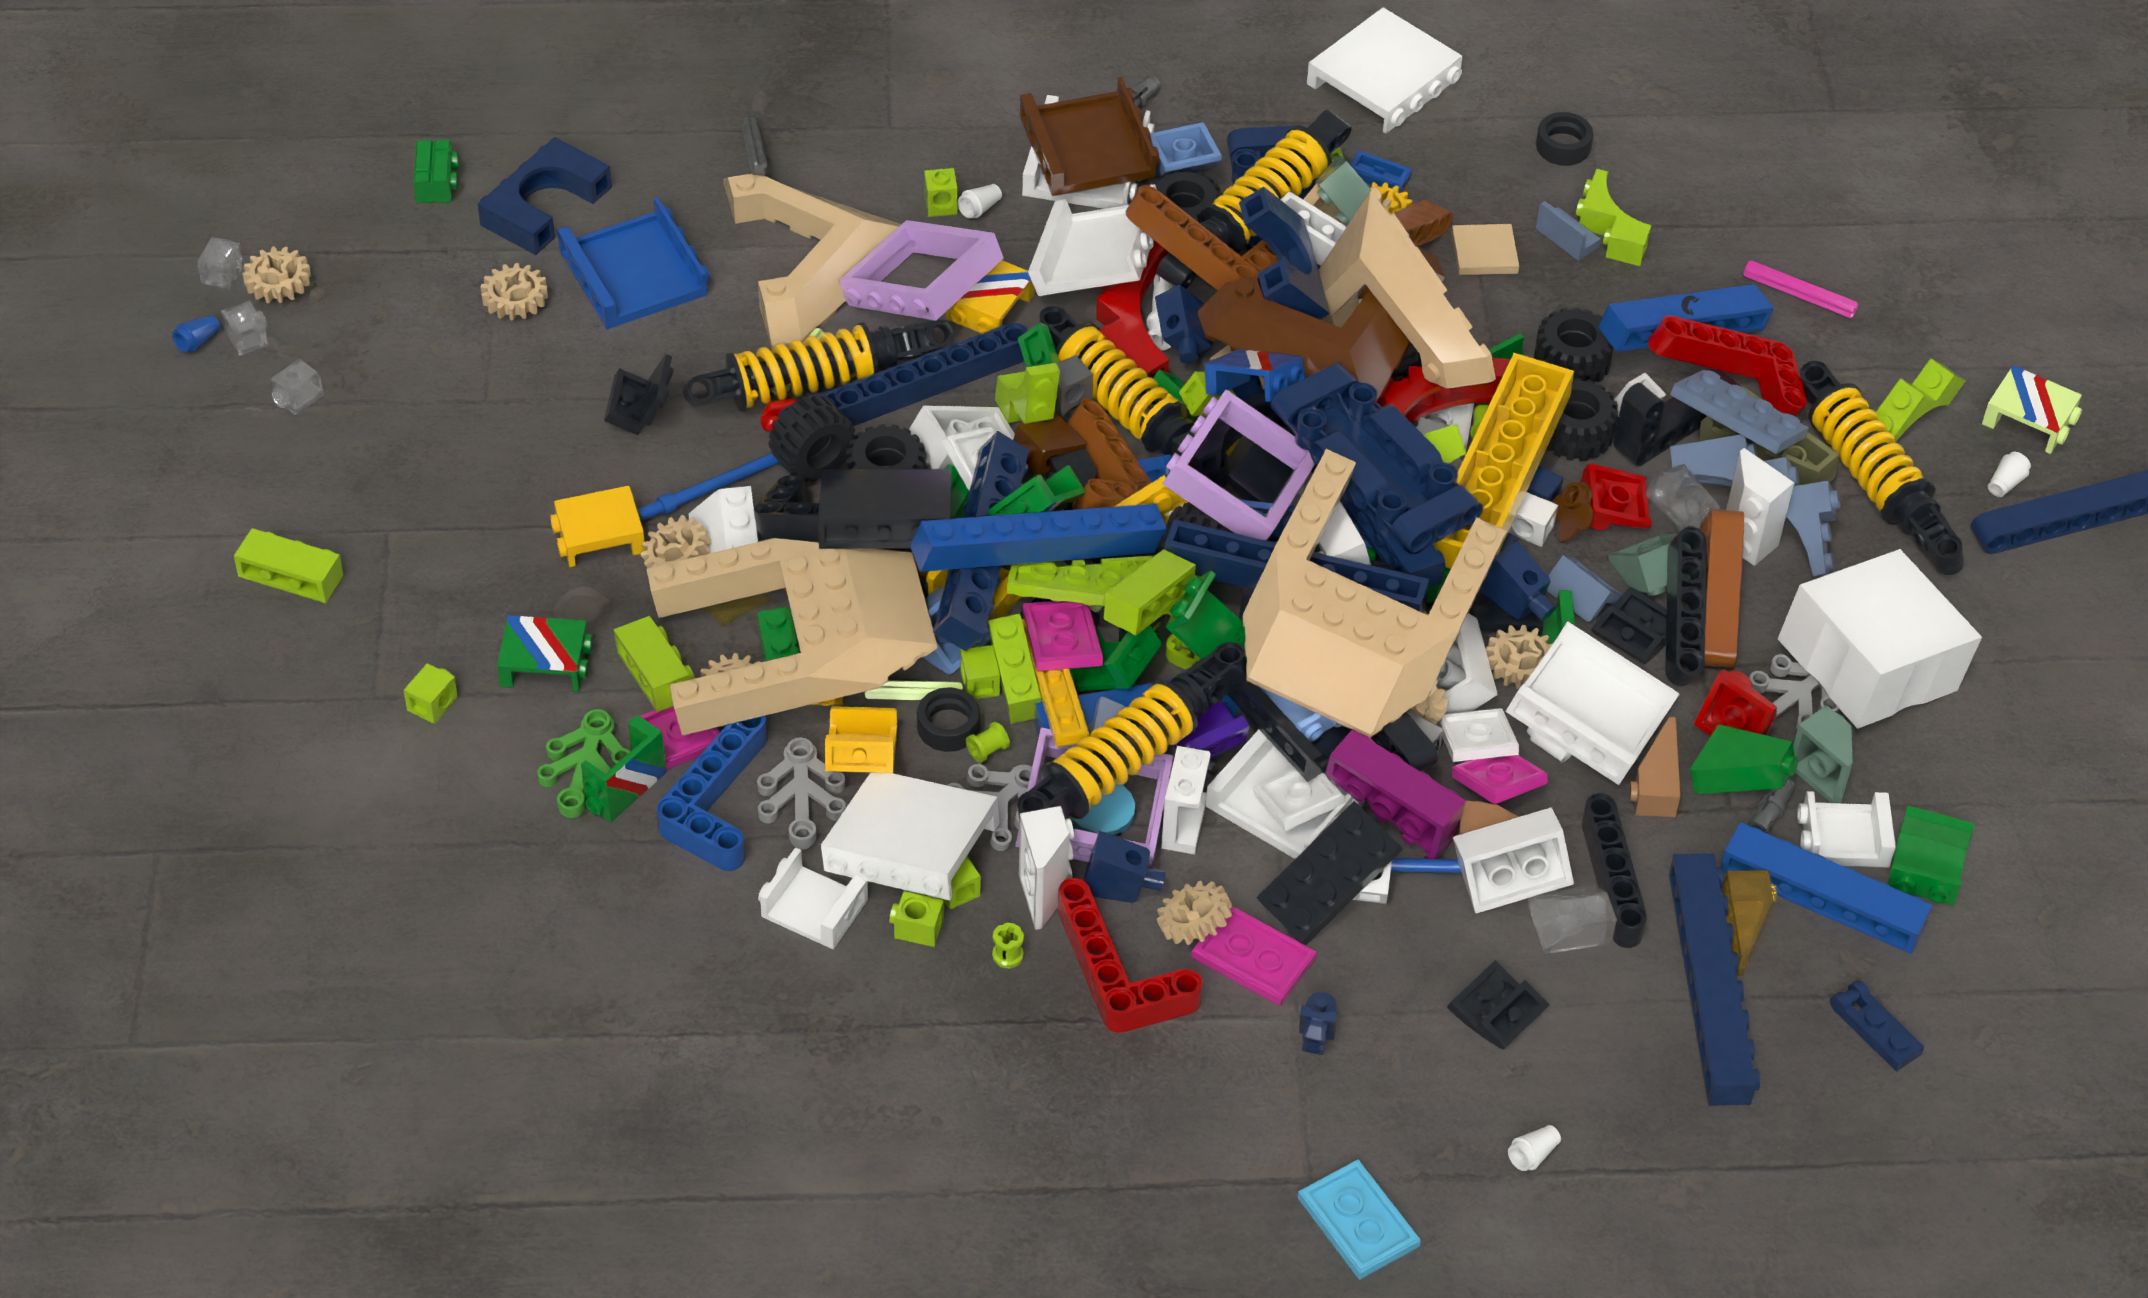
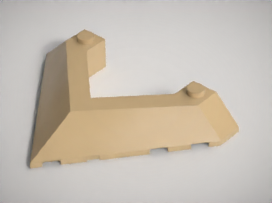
[723,173,902,349]
[1318,186,1496,388]

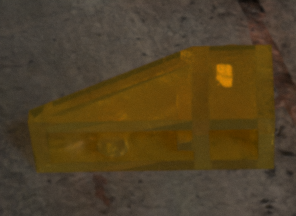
[1722,870,1777,976]

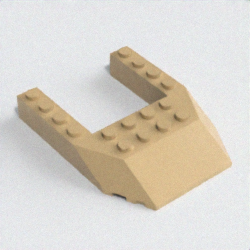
[1243,449,1506,737]
[647,538,938,735]

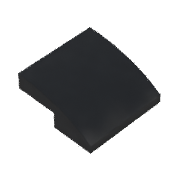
[1591,587,1666,664]
[1447,960,1550,1050]

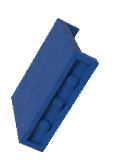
[557,197,710,330]

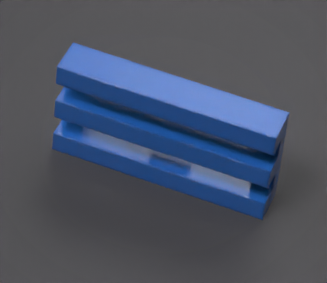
[1350,150,1412,193]

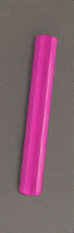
[1743,260,1858,318]

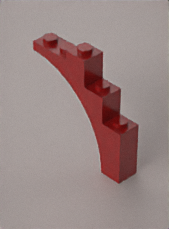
[1096,240,1170,378]
[1377,358,1511,424]

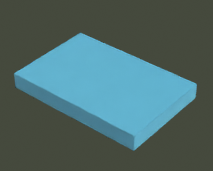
[1297,1159,1421,1280]

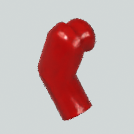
[760,398,796,432]

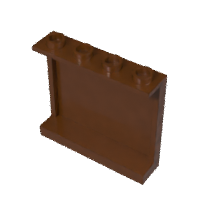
[1020,77,1160,196]

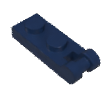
[1830,980,1924,1072]

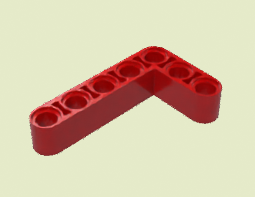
[1648,315,1807,417]
[1058,878,1203,1033]

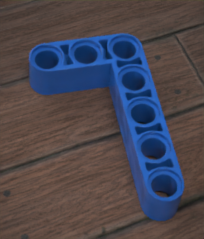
[657,715,767,871]

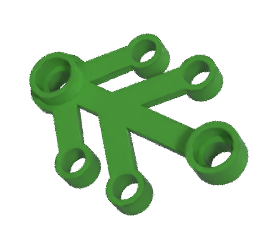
[537,709,630,819]

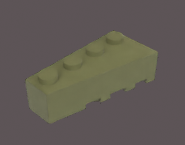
[1699,386,1839,486]

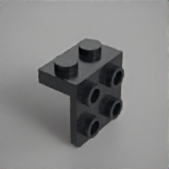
[604,354,674,435]

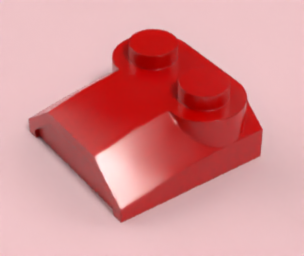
[1581,463,1652,530]
[1693,669,1777,736]

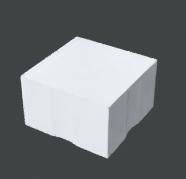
[1778,549,1982,729]

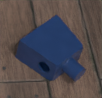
[1155,284,1213,364]
[1481,541,1556,621]
[1083,831,1166,903]

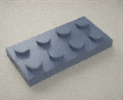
[1670,370,1809,454]

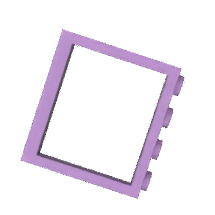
[839,220,1004,321]
[1162,390,1315,541]
[1015,727,1173,868]

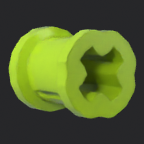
[966,721,1010,763]
[992,923,1024,969]

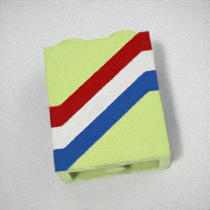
[1982,365,2082,454]

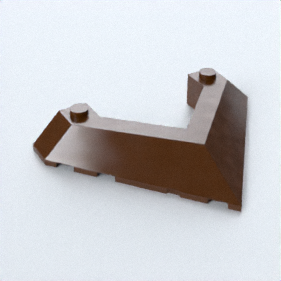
[1197,246,1445,402]

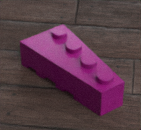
[1326,729,1466,859]

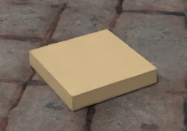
[1451,224,1519,275]

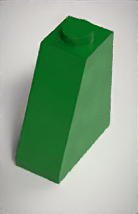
[1690,724,1798,794]

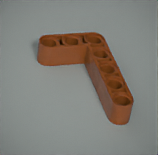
[1126,185,1279,291]
[1358,200,1453,299]
[1067,398,1152,510]
[1700,509,1744,668]

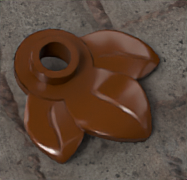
[1552,482,1593,543]

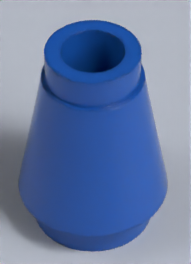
[172,315,220,352]

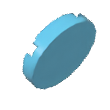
[1068,784,1135,835]

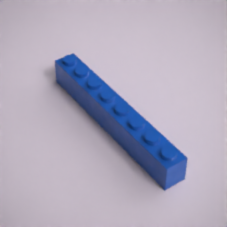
[910,504,1167,572]

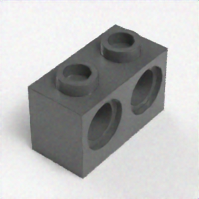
[1055,355,1093,423]

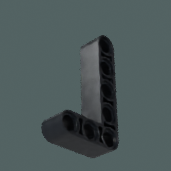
[1614,370,1741,466]
[753,475,819,543]

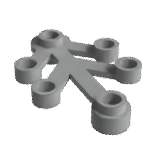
[1749,654,1839,736]
[757,737,846,850]
[947,764,1042,851]

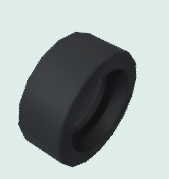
[1536,112,1593,166]
[917,687,980,752]

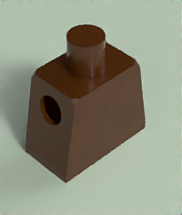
[1013,411,1087,475]

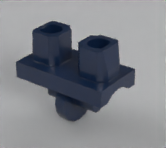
[1299,992,1337,1055]

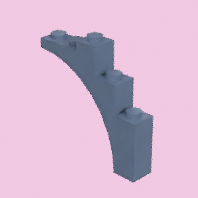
[1670,434,1841,579]

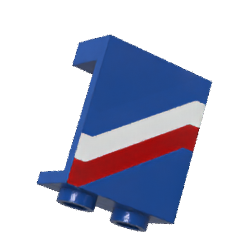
[1205,349,1305,402]

